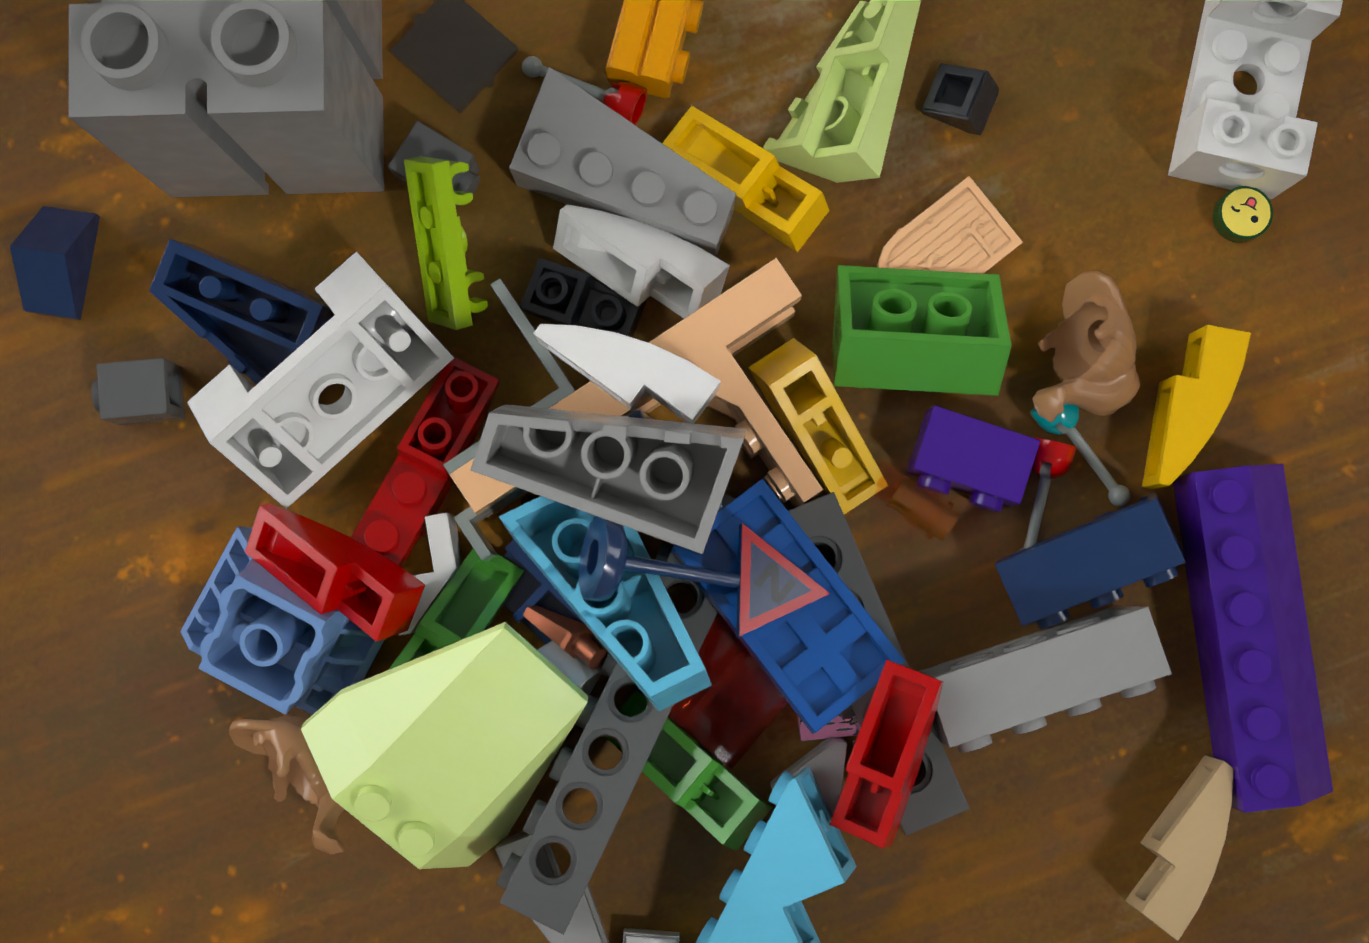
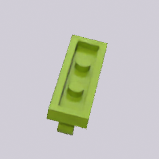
[403,156,488,330]

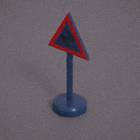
[579,516,830,638]

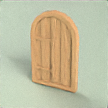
[877,176,1023,274]

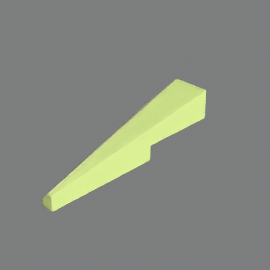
[763,0,921,183]

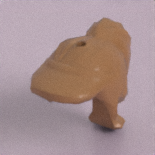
[1032,271,1140,423]
[229,713,344,854]

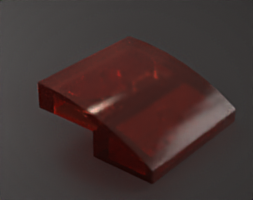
[668,612,787,769]

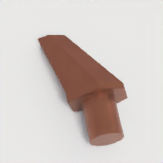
[523,605,607,669]

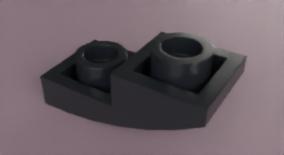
[520,257,646,338]

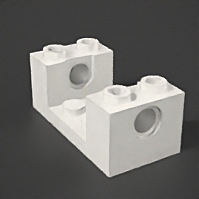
[1168,0,1343,199]
[187,251,454,509]

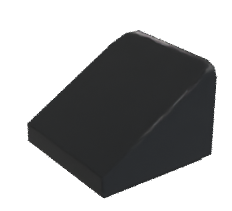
[921,63,999,135]

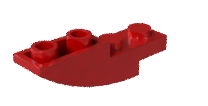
[350,357,500,567]

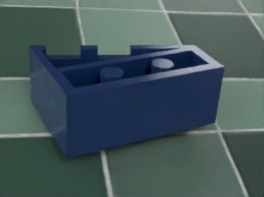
[149,239,335,385]

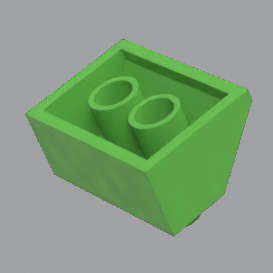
[832,265,1011,396]

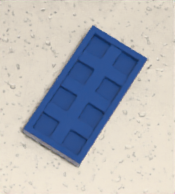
[671,479,905,733]

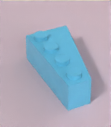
[499,496,712,711]

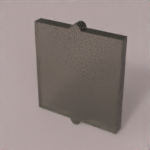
[390,0,519,114]

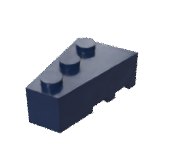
[995,491,1185,629]

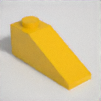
[748,338,888,514]

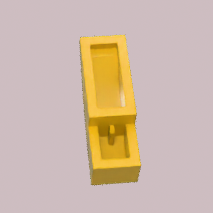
[662,106,830,253]
[1142,325,1251,489]

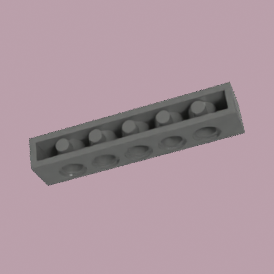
[788,492,970,836]

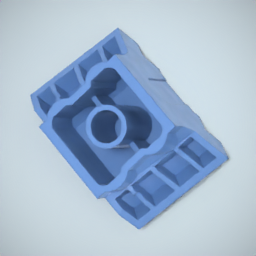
[180,526,385,715]

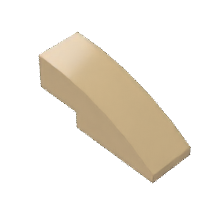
[1125,755,1234,941]

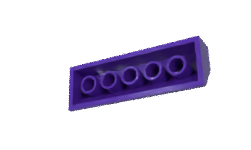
[1173,464,1333,813]

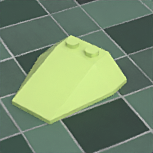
[301,622,588,869]

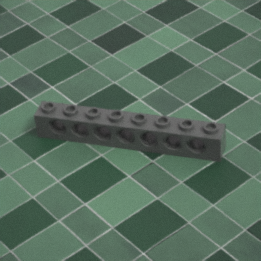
[496,493,736,935]

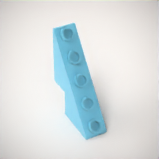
[696,766,857,943]

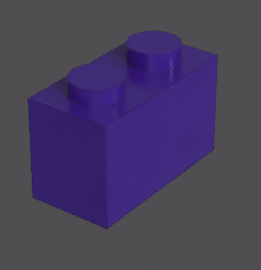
[906,405,1040,513]

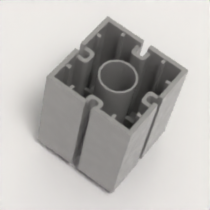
[68,0,384,197]

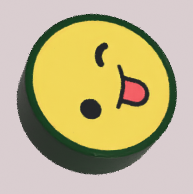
[1213,186,1273,243]

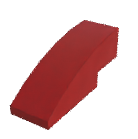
[245,503,425,642]
[829,659,944,849]

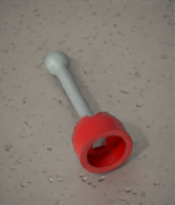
[522,56,647,126]
[1020,437,1076,550]

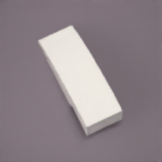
[553,204,730,319]
[533,324,721,424]

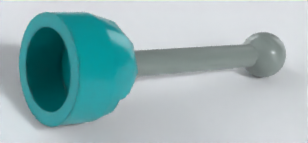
[1030,404,1131,506]

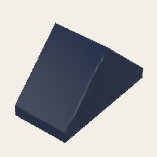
[10,206,100,320]

